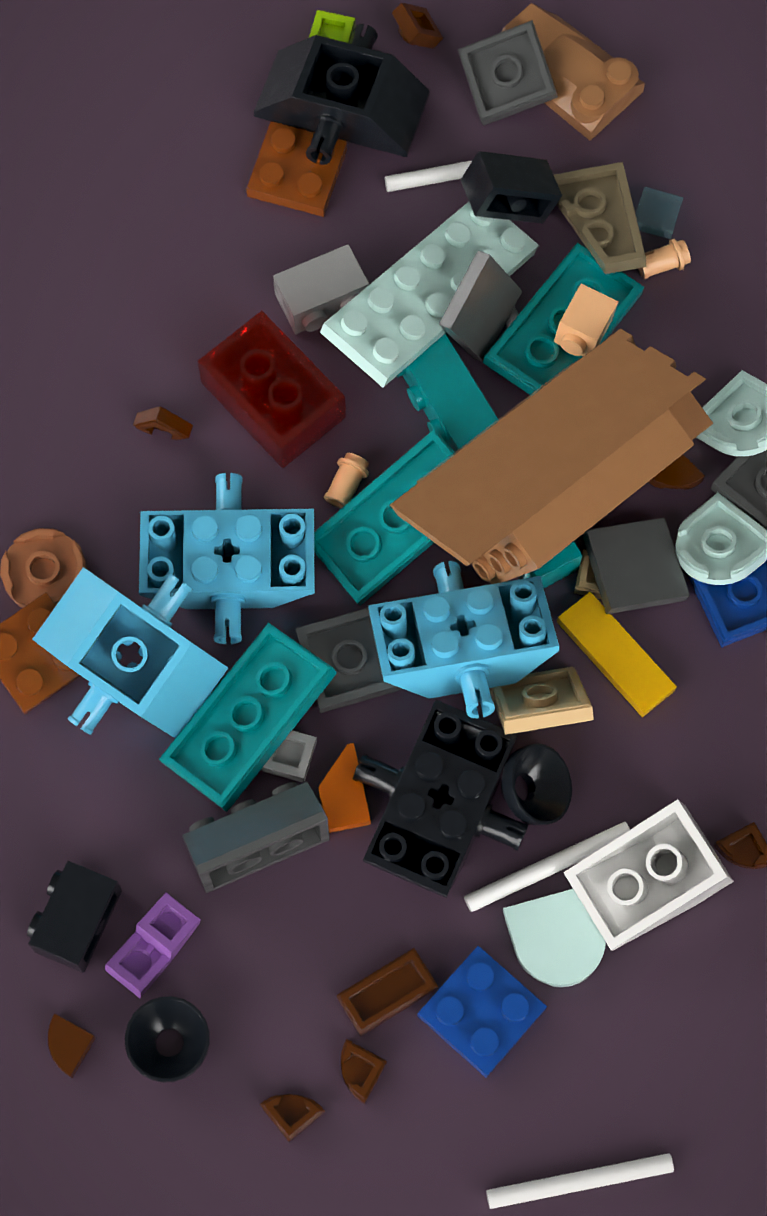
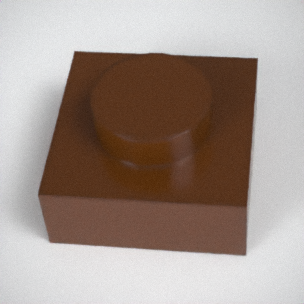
[392,2,444,49]

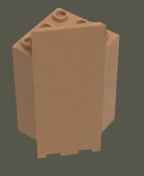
[390,328,713,584]

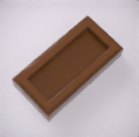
[336,948,438,1037]

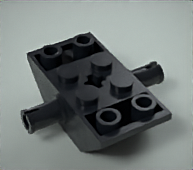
[254,24,430,165]
[353,700,529,898]

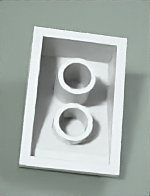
[563,799,734,951]

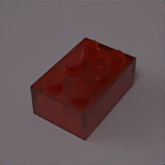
[198,310,346,469]

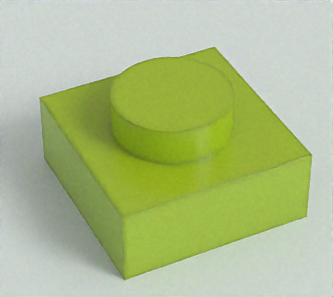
[309,10,355,43]

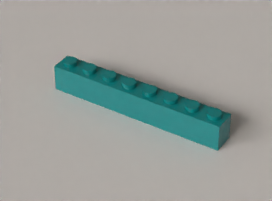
[396,334,583,588]

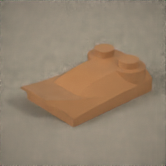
[502,3,645,141]

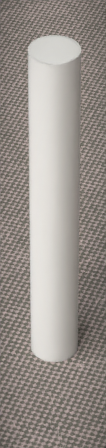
[385,160,472,192]

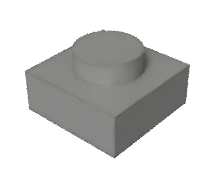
[262,731,317,783]

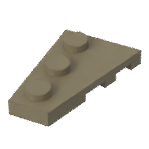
[554,162,646,274]

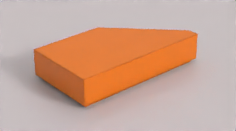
[318,743,371,833]

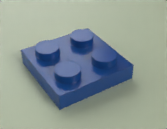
[417,946,547,1078]

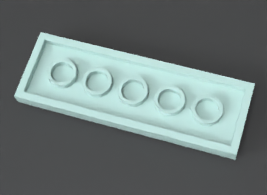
[320,202,539,388]

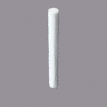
[464,821,630,912]
[486,1153,674,1209]

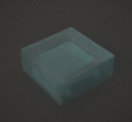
[636,187,683,239]

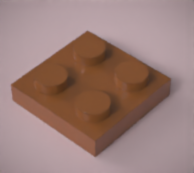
[246,121,347,217]
[0,592,81,715]

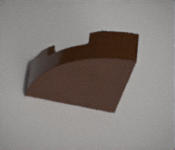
[133,406,193,440]
[648,454,705,490]
[713,822,767,869]
[48,1013,96,1078]
[341,1039,387,1104]
[260,1094,325,1142]

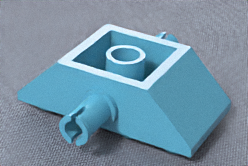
[139,473,315,644]
[368,561,559,719]
[32,567,228,738]

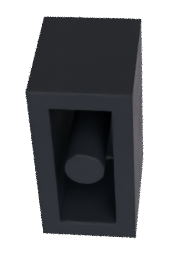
[460,151,562,224]
[27,861,122,973]

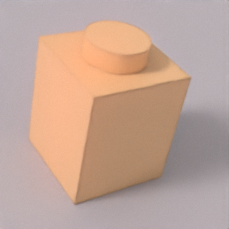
[554,284,619,357]

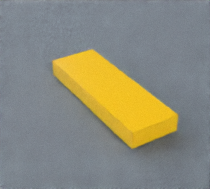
[557,592,677,718]

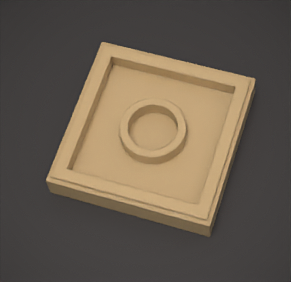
[490,667,594,735]

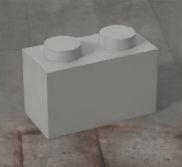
[273,244,369,334]

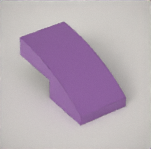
[105,893,201,998]

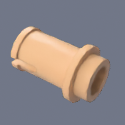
[638,239,691,280]
[324,452,369,509]

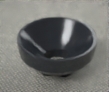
[501,743,572,825]
[125,996,210,1083]

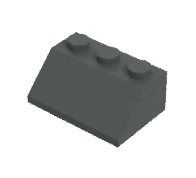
[182,782,330,893]

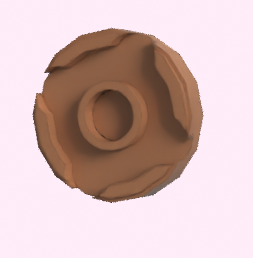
[0,528,87,608]

